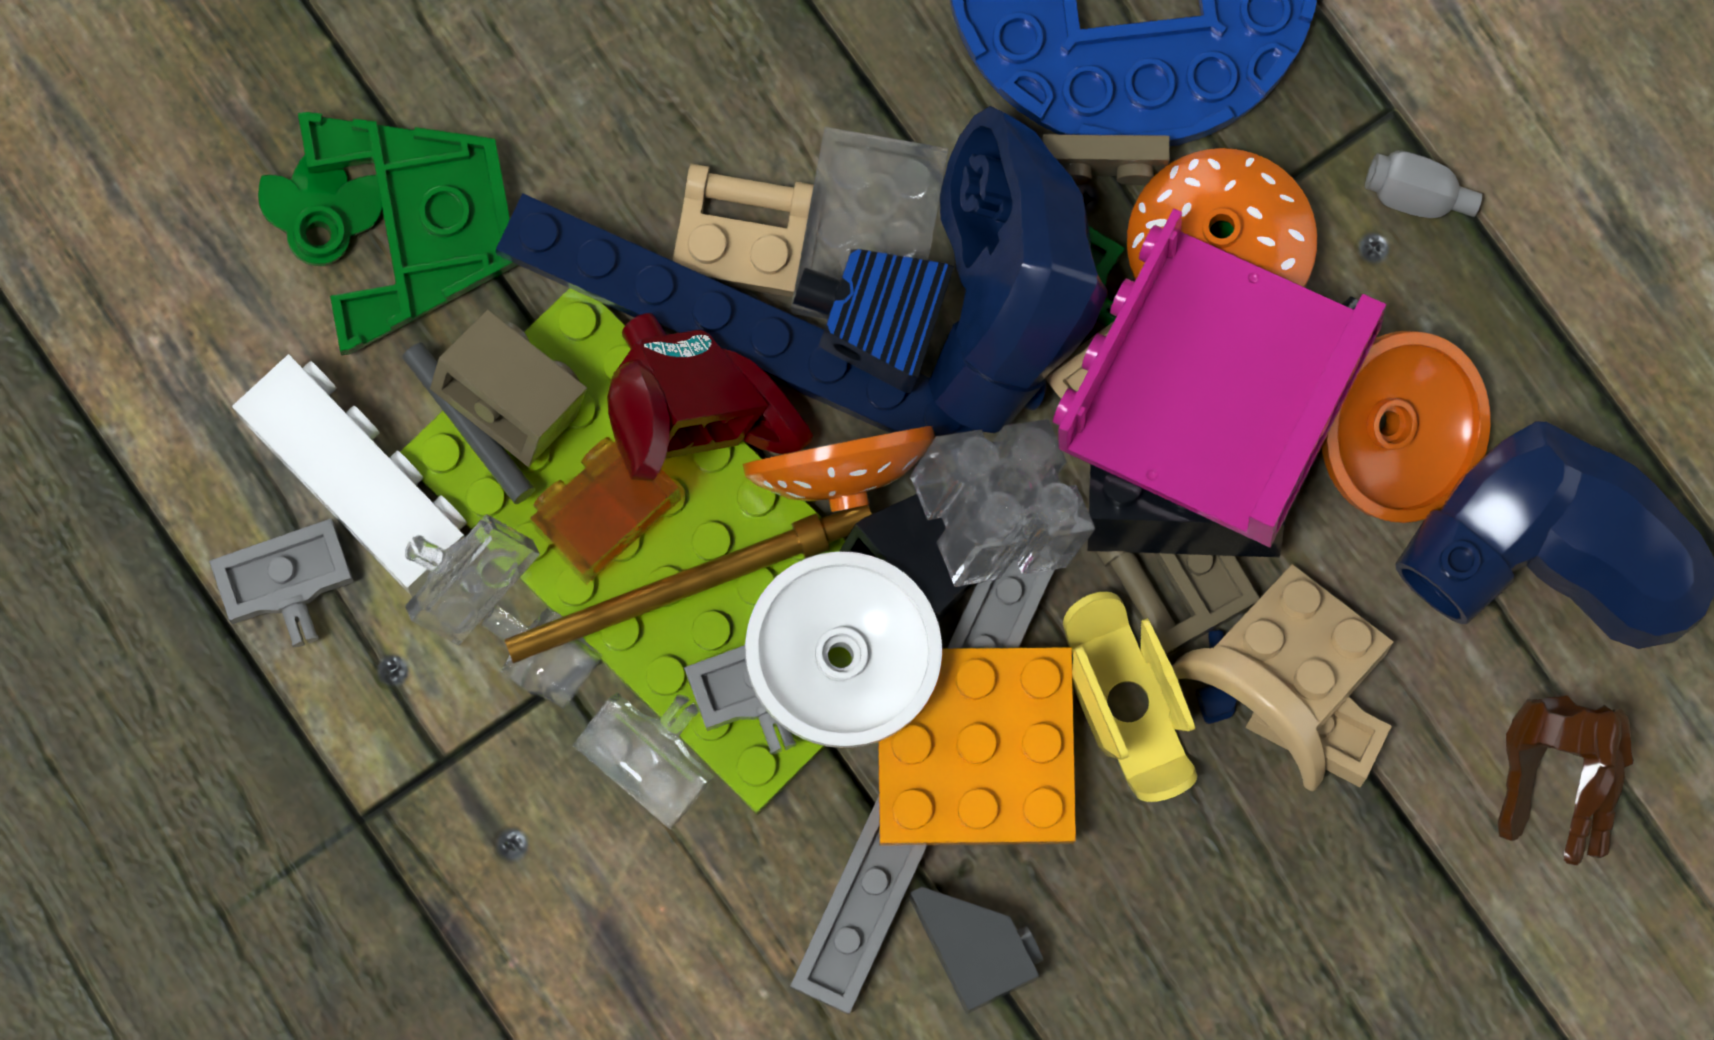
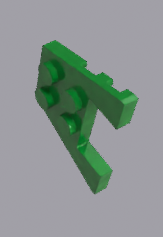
[298,112,518,356]

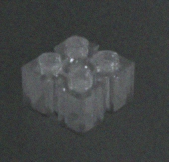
[910,419,1095,587]

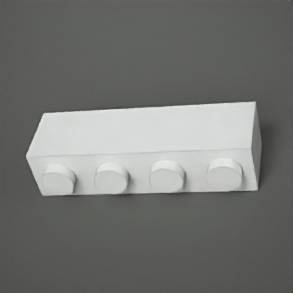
[232,354,469,598]

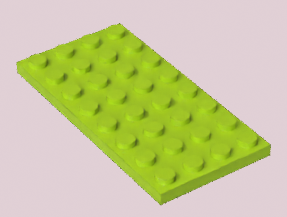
[400,288,852,815]

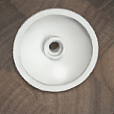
[745,552,942,748]

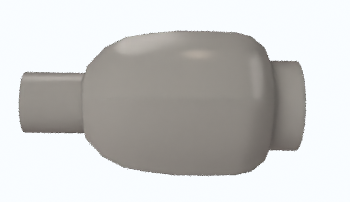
[1365,150,1482,218]

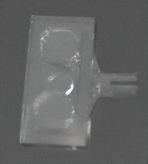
[405,514,540,646]
[573,692,714,829]

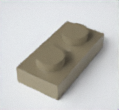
[1042,134,1169,185]

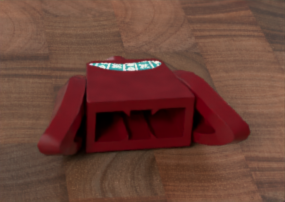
[607,313,813,482]

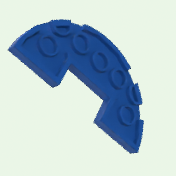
[950,0,1317,147]

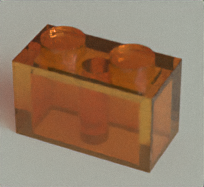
[530,437,681,585]

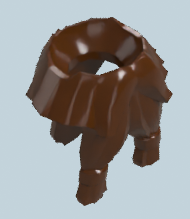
[1498,695,1634,866]

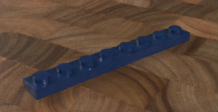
[496,193,973,464]

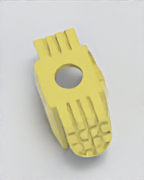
[1063,592,1197,802]

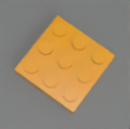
[878,647,1076,846]

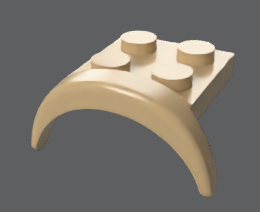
[1172,564,1394,792]

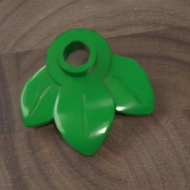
[258,155,382,266]

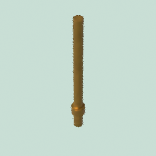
[504,505,872,664]

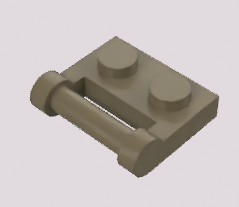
[1096,551,1260,657]

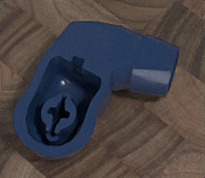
[929,106,1107,433]
[1395,421,1714,649]

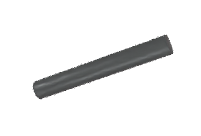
[402,342,535,504]

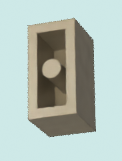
[430,309,587,467]

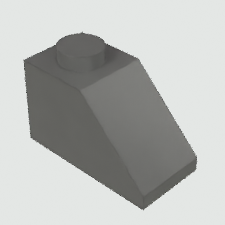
[909,887,1043,1015]

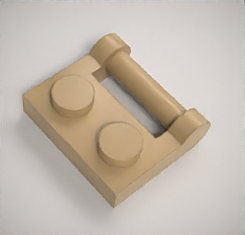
[673,164,815,298]

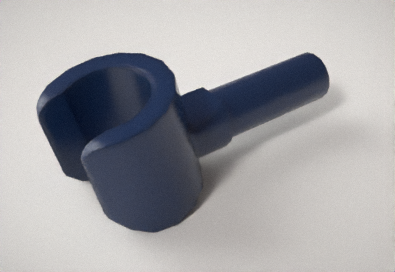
[1196,630,1237,724]

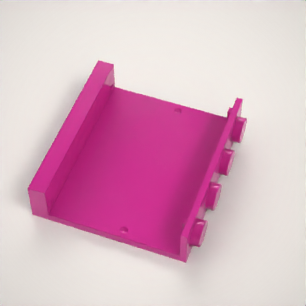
[1053,208,1386,547]

